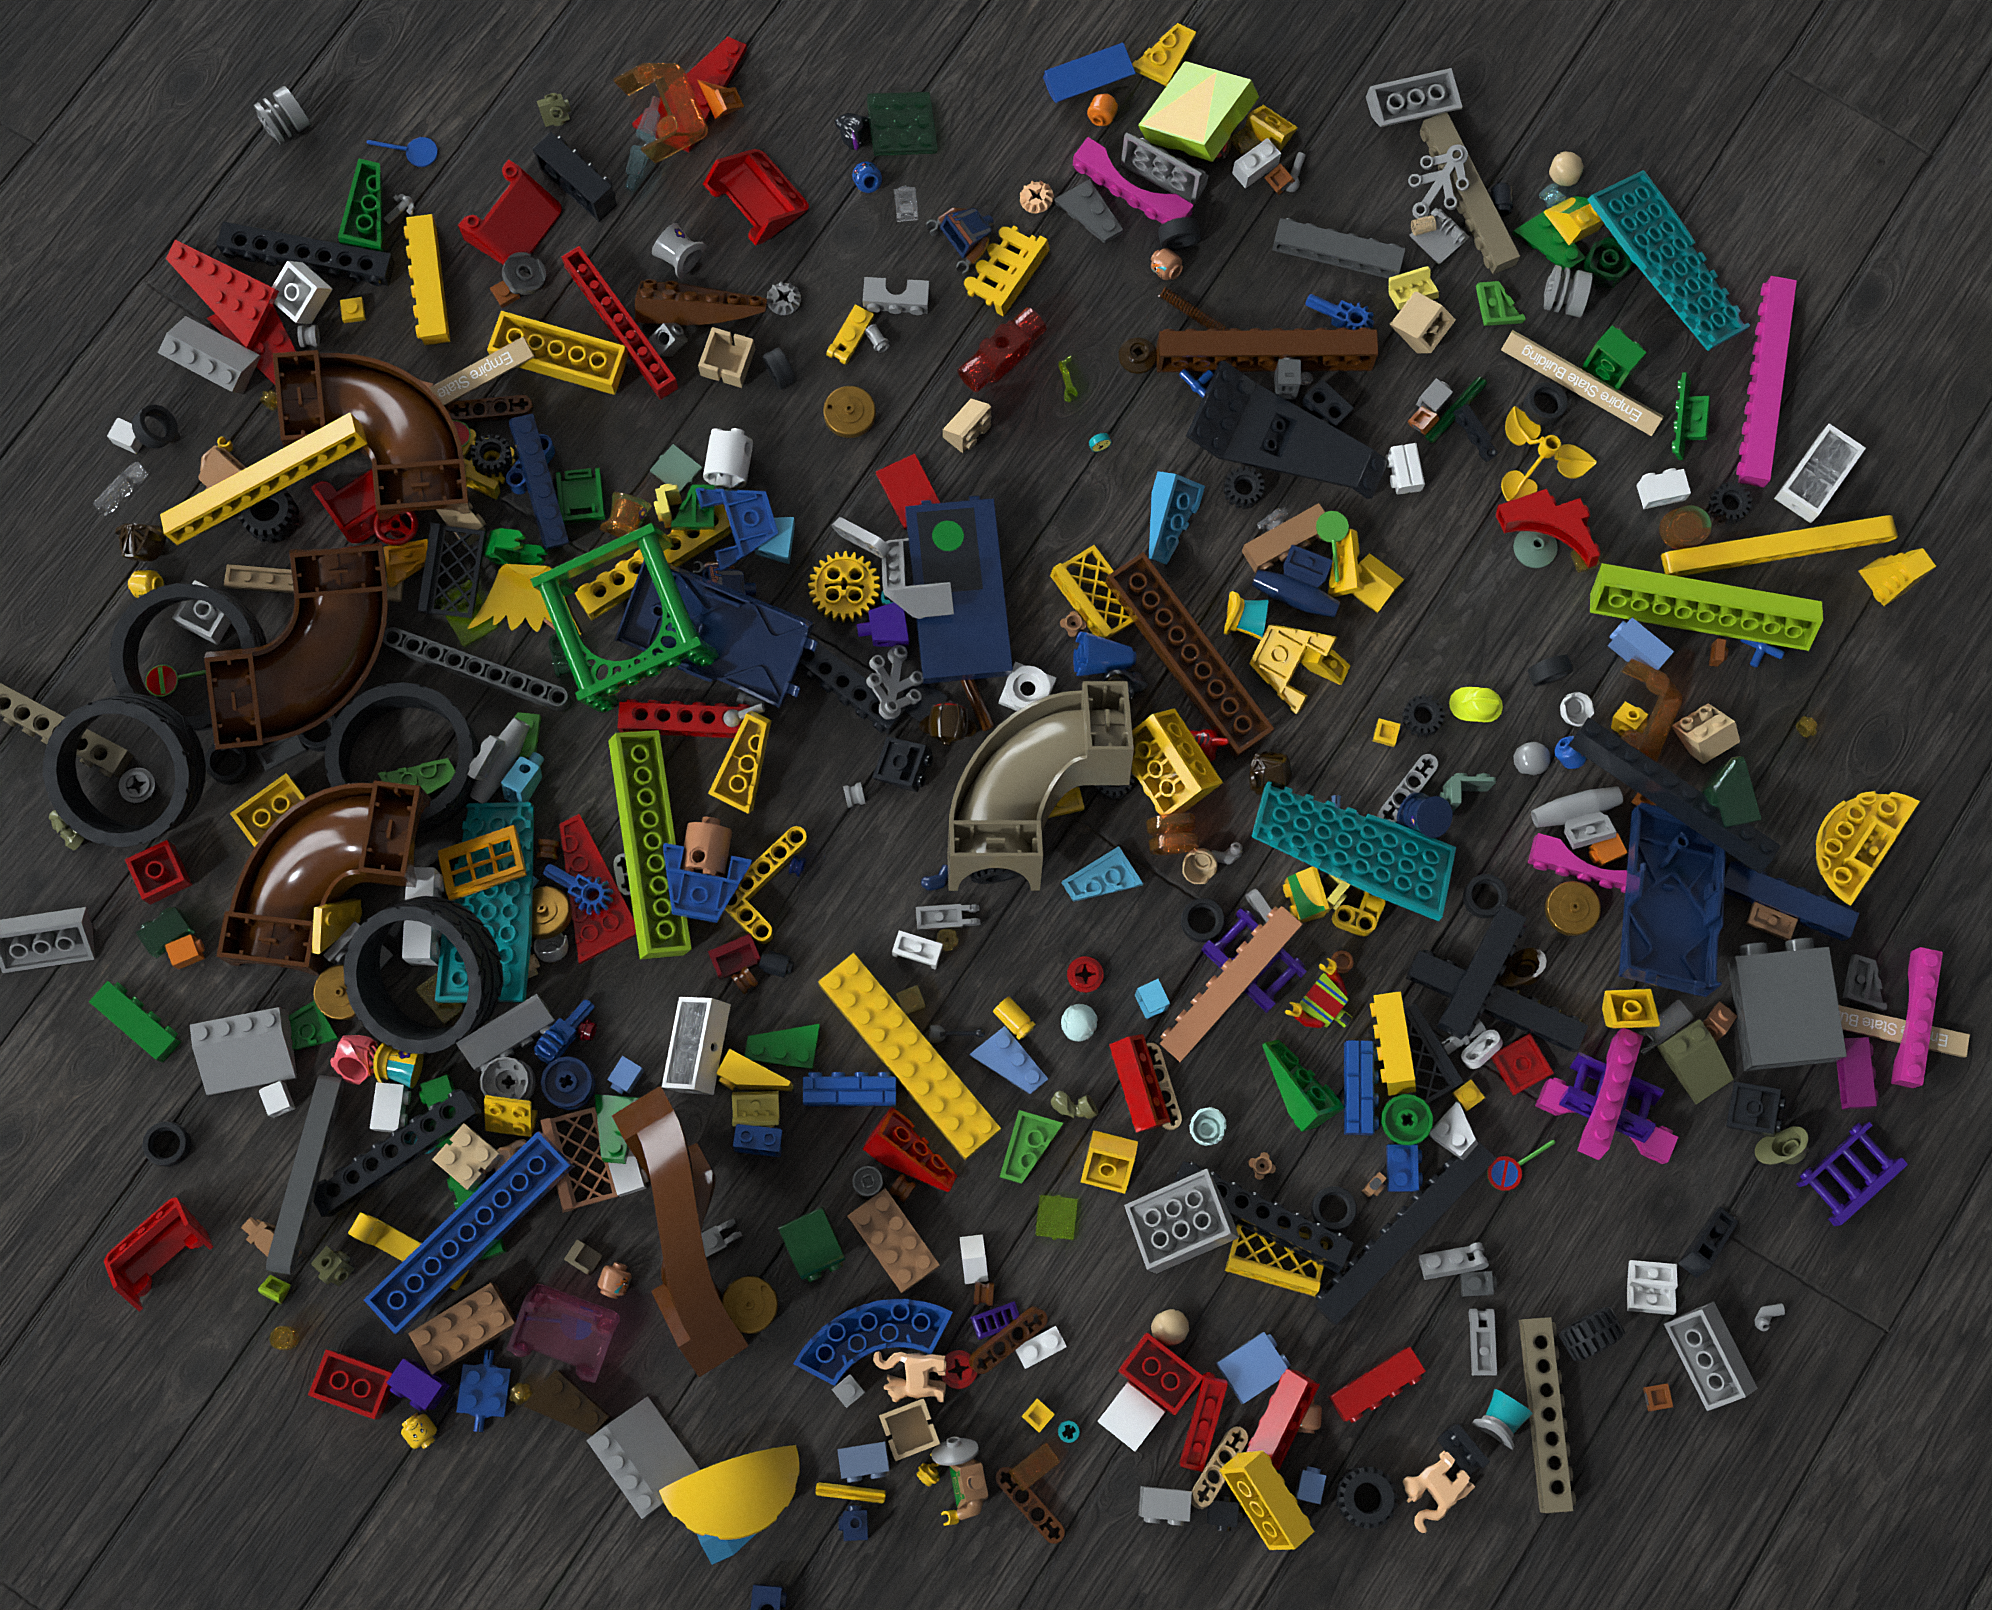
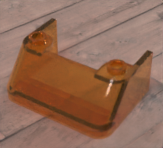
[613,63,708,164]
[1621,658,1683,762]

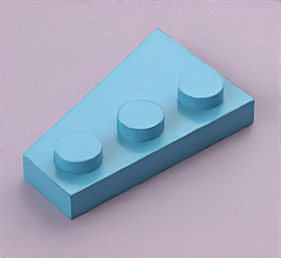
[1062,846,1143,902]

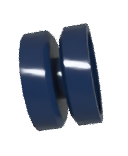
[541,1056,596,1111]

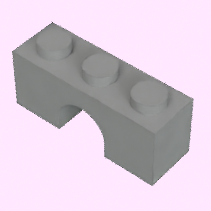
[863,277,929,315]

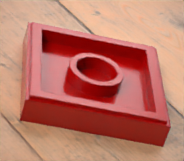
[1491,1033,1554,1096]

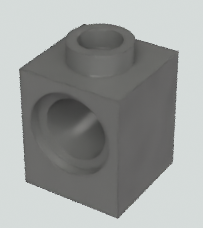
[648,323,688,357]

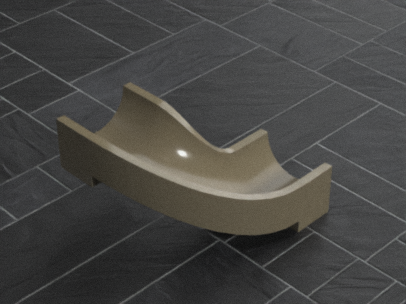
[947,681,1134,891]

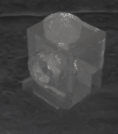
[894,186,918,222]

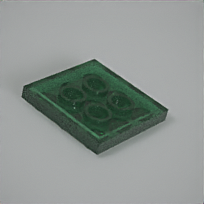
[866,92,938,156]

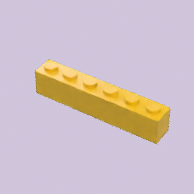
[404,214,450,345]

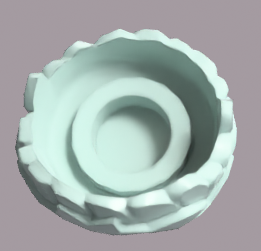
[1061,1004,1098,1042]
[1190,1107,1227,1146]

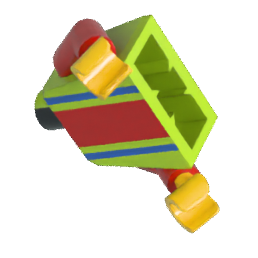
[1285,958,1353,1028]

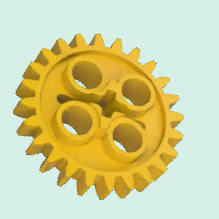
[808,551,880,623]

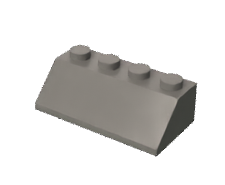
[1366,68,1463,127]
[158,316,261,394]
[0,907,95,973]
[456,994,556,1072]
[1664,1302,1758,1411]

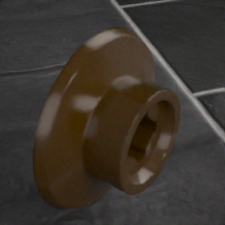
[1119,338,1156,374]

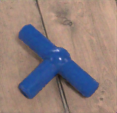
[1179,369,1214,398]
[1740,639,1785,667]

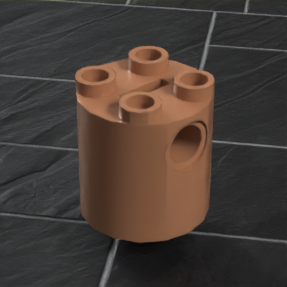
[680,817,732,878]

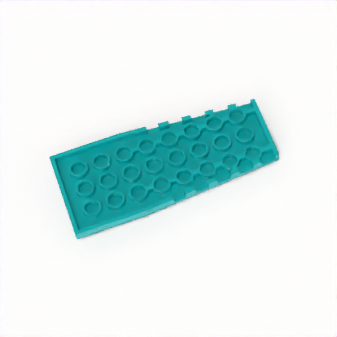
[1587,170,1750,351]
[1252,781,1456,921]
[435,802,534,1003]

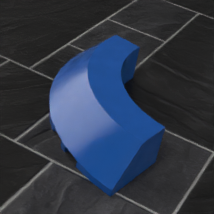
[793,1299,953,1386]

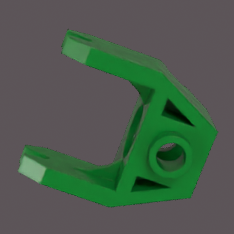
[483,528,548,566]

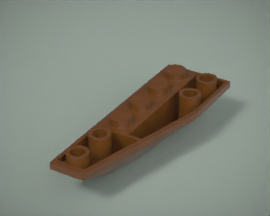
[635,279,767,325]

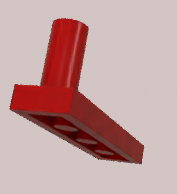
[1179,1372,1228,1472]

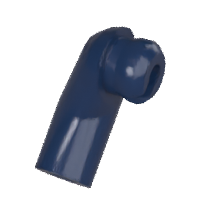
[921,865,948,891]

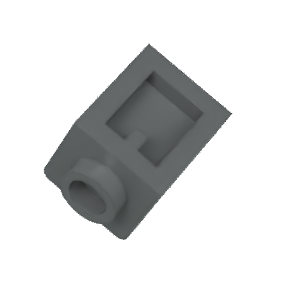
[1460,1271,1497,1297]

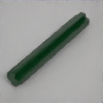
[1425,376,1487,443]

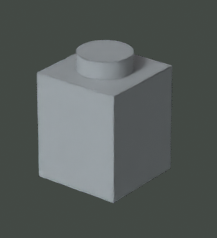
[1416,378,1453,414]
[832,1374,866,1408]

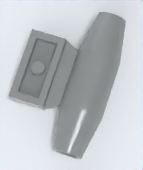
[467,717,530,804]
[1531,786,1623,849]

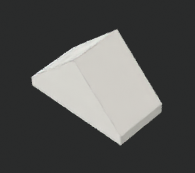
[960,1234,988,1284]

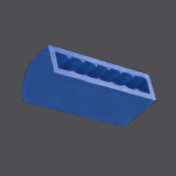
[1043,43,1136,103]

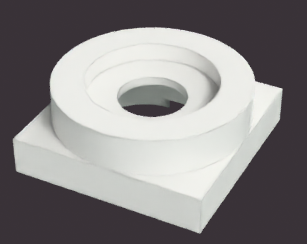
[999,662,1056,711]

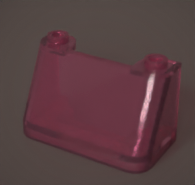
[506,1284,620,1383]

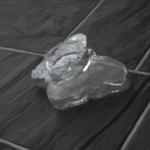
[1257,508,1288,531]

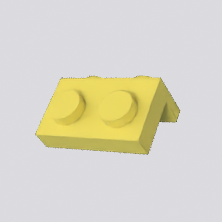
[1389,266,1439,310]
[654,484,682,528]
[1325,874,1351,913]
[732,1091,780,1128]

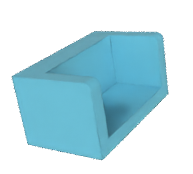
[1135,979,1170,1019]

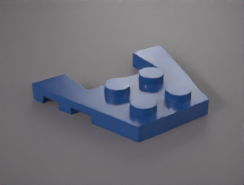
[695,488,778,572]
[663,843,752,923]

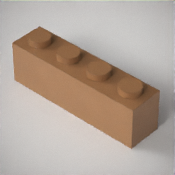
[1242,503,1325,573]

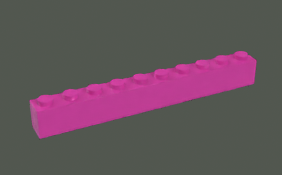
[1736,276,1797,488]

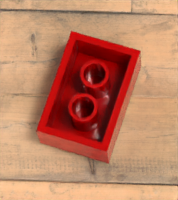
[1117,1333,1203,1415]
[308,1349,393,1419]

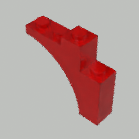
[1496,489,1600,568]

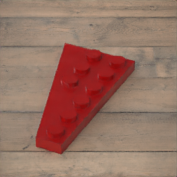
[207,305,296,386]
[559,814,636,964]

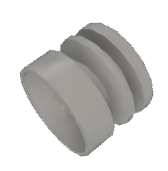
[254,86,311,144]
[1544,265,1592,317]
[480,1057,537,1101]

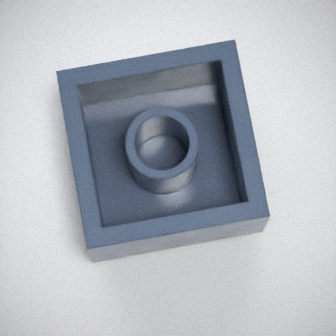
[837,1441,890,1483]

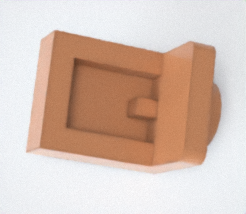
[1702,1001,1737,1042]

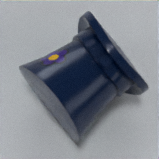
[1397,792,1453,838]

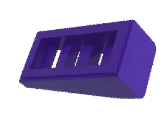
[970,1302,1019,1340]

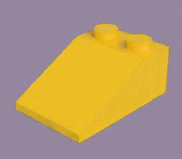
[716,1049,793,1091]

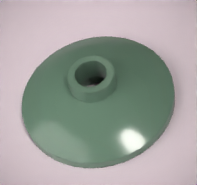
[1513,531,1557,568]

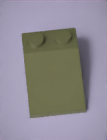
[1656,1019,1734,1104]

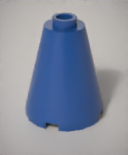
[1073,631,1136,676]

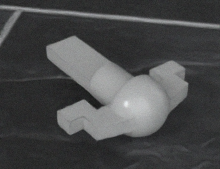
[384,194,415,224]

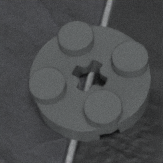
[502,252,546,295]

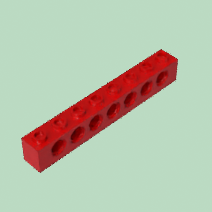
[561,246,678,400]

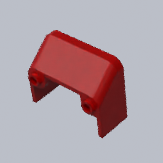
[104,1197,214,1312]

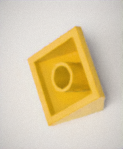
[1245,105,1298,151]
[1351,553,1404,613]

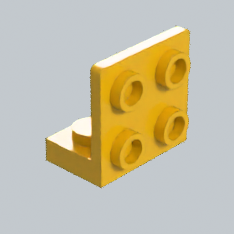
[484,1095,538,1137]

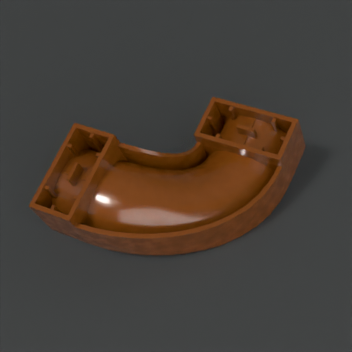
[272,350,470,521]
[204,542,388,750]
[217,780,431,976]
[612,1086,749,1377]

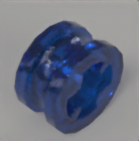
[789,855,806,877]

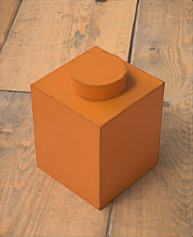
[1588,833,1628,868]
[165,934,205,969]

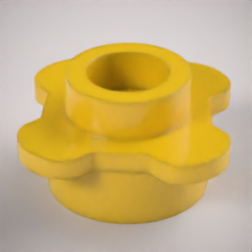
[917,1463,940,1486]

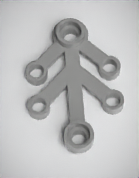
[1408,144,1470,221]
[866,645,923,720]

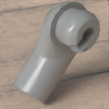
[1212,842,1243,864]
[1755,1303,1785,1331]

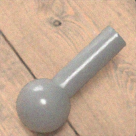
[1285,152,1306,192]
[723,703,765,727]

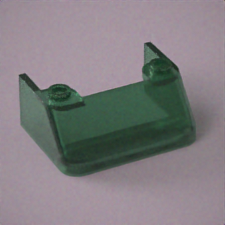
[1700,756,1761,827]

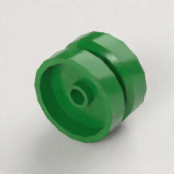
[1381,1094,1433,1145]

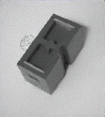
[1274,357,1313,401]

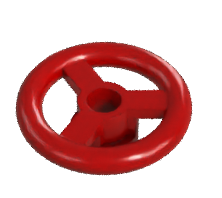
[374,511,418,546]

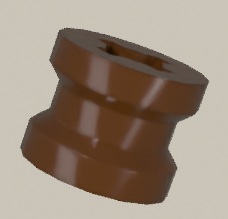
[535,839,560,862]
[731,966,759,995]
[889,1174,917,1203]
[974,1281,994,1306]

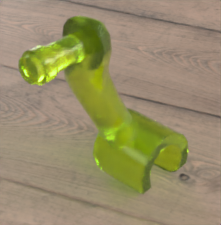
[1058,356,1077,402]

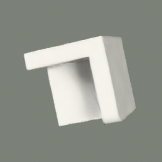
[107,418,142,454]
[259,1081,295,1118]

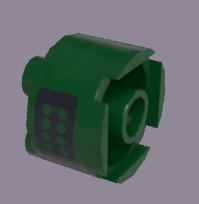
[1583,237,1631,288]

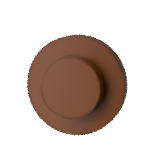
[1331,950,1354,973]

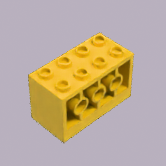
[1131,708,1223,819]

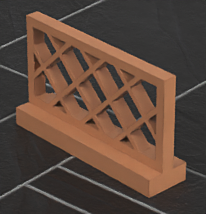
[540,1107,618,1213]

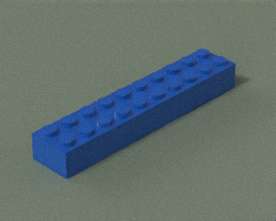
[364,1132,575,1334]

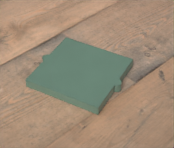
[650,444,702,493]

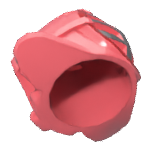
[330,1035,378,1085]

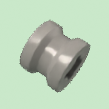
[298,325,320,347]
[843,782,865,808]

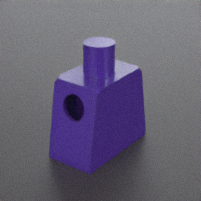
[857,603,909,647]

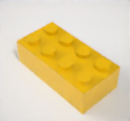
[1219,1451,1314,1550]

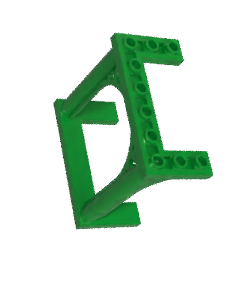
[530,523,719,713]

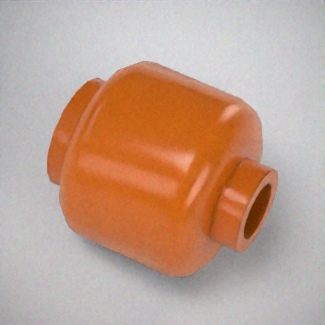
[1087,94,1118,126]

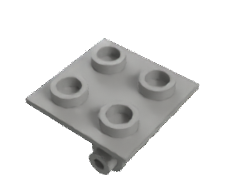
[1409,208,1469,264]

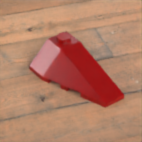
[863,1107,957,1192]

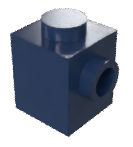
[839,1505,869,1541]

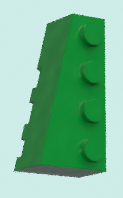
[338,158,383,252]

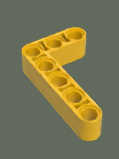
[725,826,808,944]
[348,1212,469,1291]

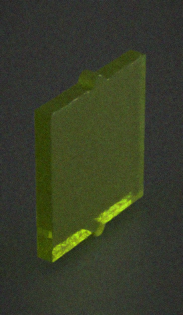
[1035,1195,1078,1240]

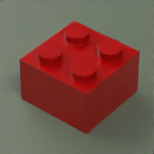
[124,840,192,905]

